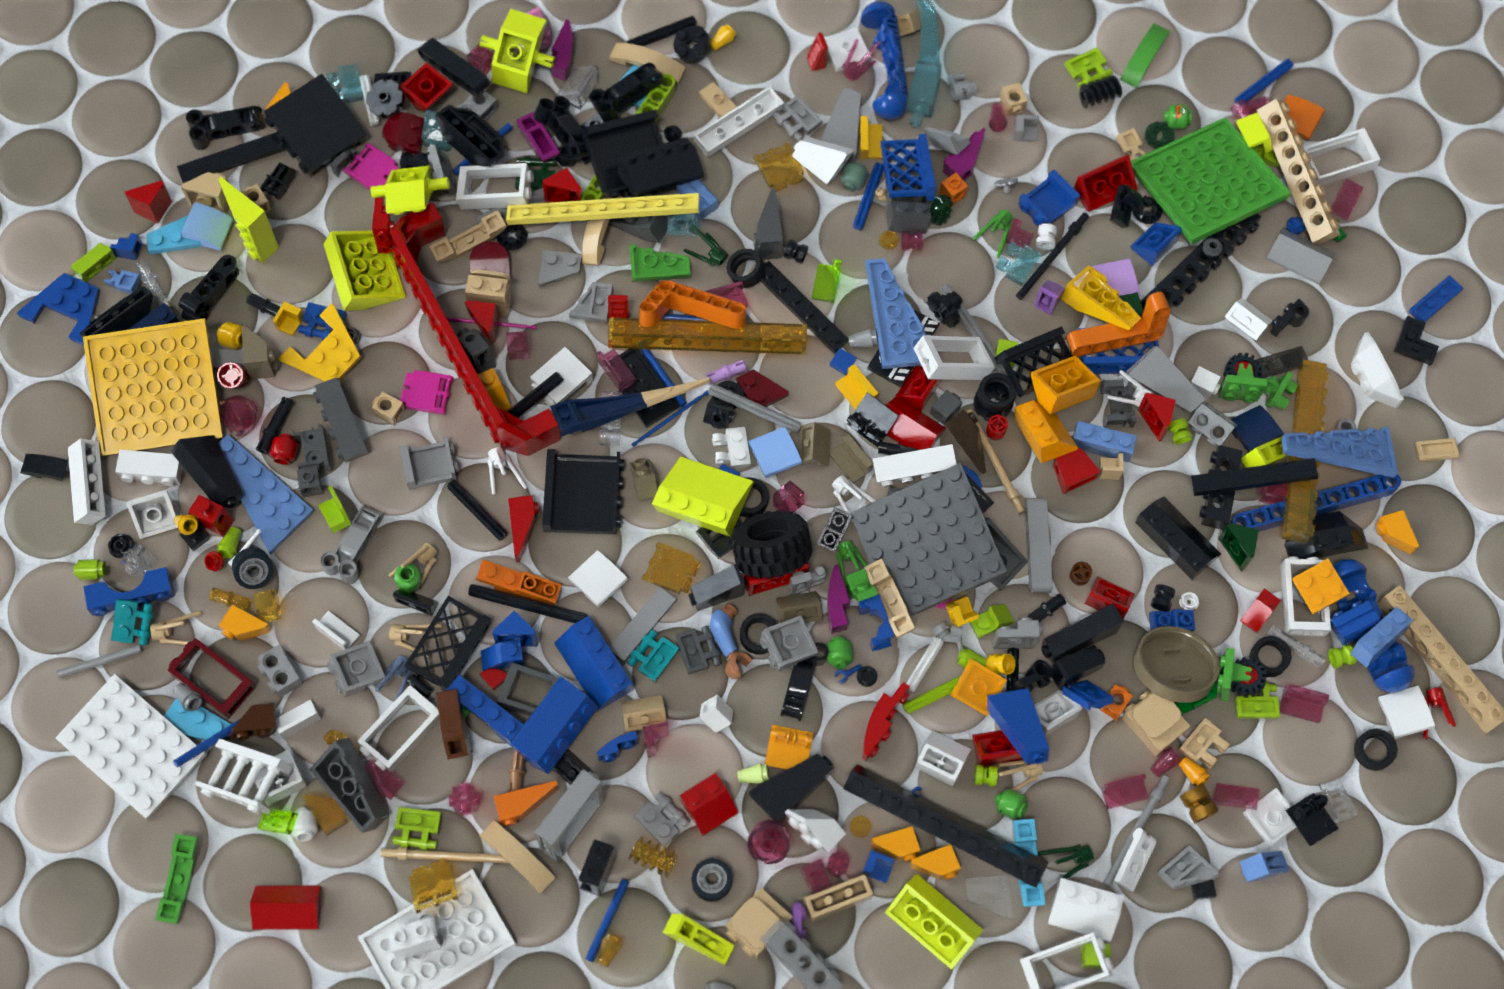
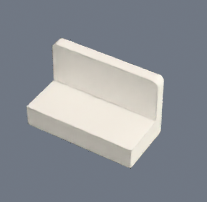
[1225,298,1273,340]
[312,611,361,650]
[275,700,321,740]

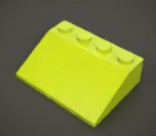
[218,177,279,264]
[323,230,406,311]
[652,456,754,537]

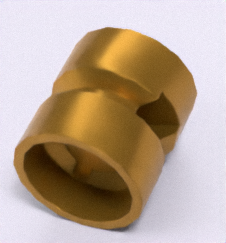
[1180,784,1219,824]

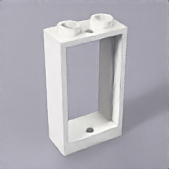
[1303,128,1381,186]
[456,163,534,210]
[913,335,995,380]
[1280,556,1331,636]
[357,685,440,773]
[1020,933,1114,989]

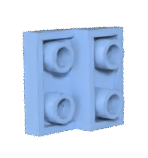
[181,202,233,251]
[748,427,802,478]

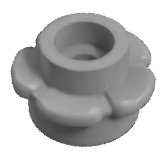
[931,621,951,639]

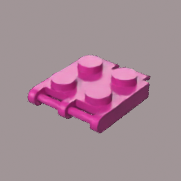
[343,143,400,191]
[400,370,454,415]

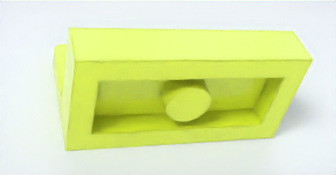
[1236,113,1273,153]

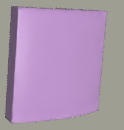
[1092,259,1140,296]

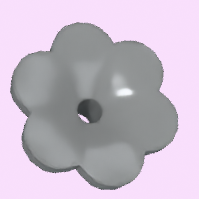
[994,178,1018,193]

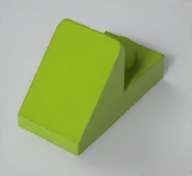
[969,604,1015,639]

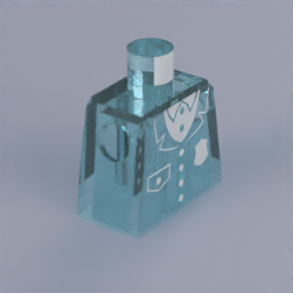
[422,110,452,155]

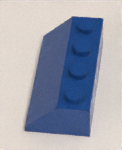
[554,616,633,712]
[510,677,598,774]

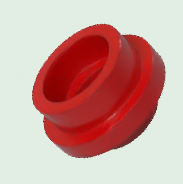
[204,551,224,571]

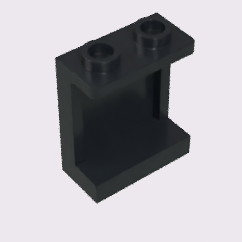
[578,839,616,897]

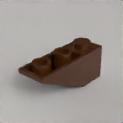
[436,688,472,760]

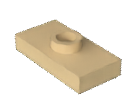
[699,81,737,118]

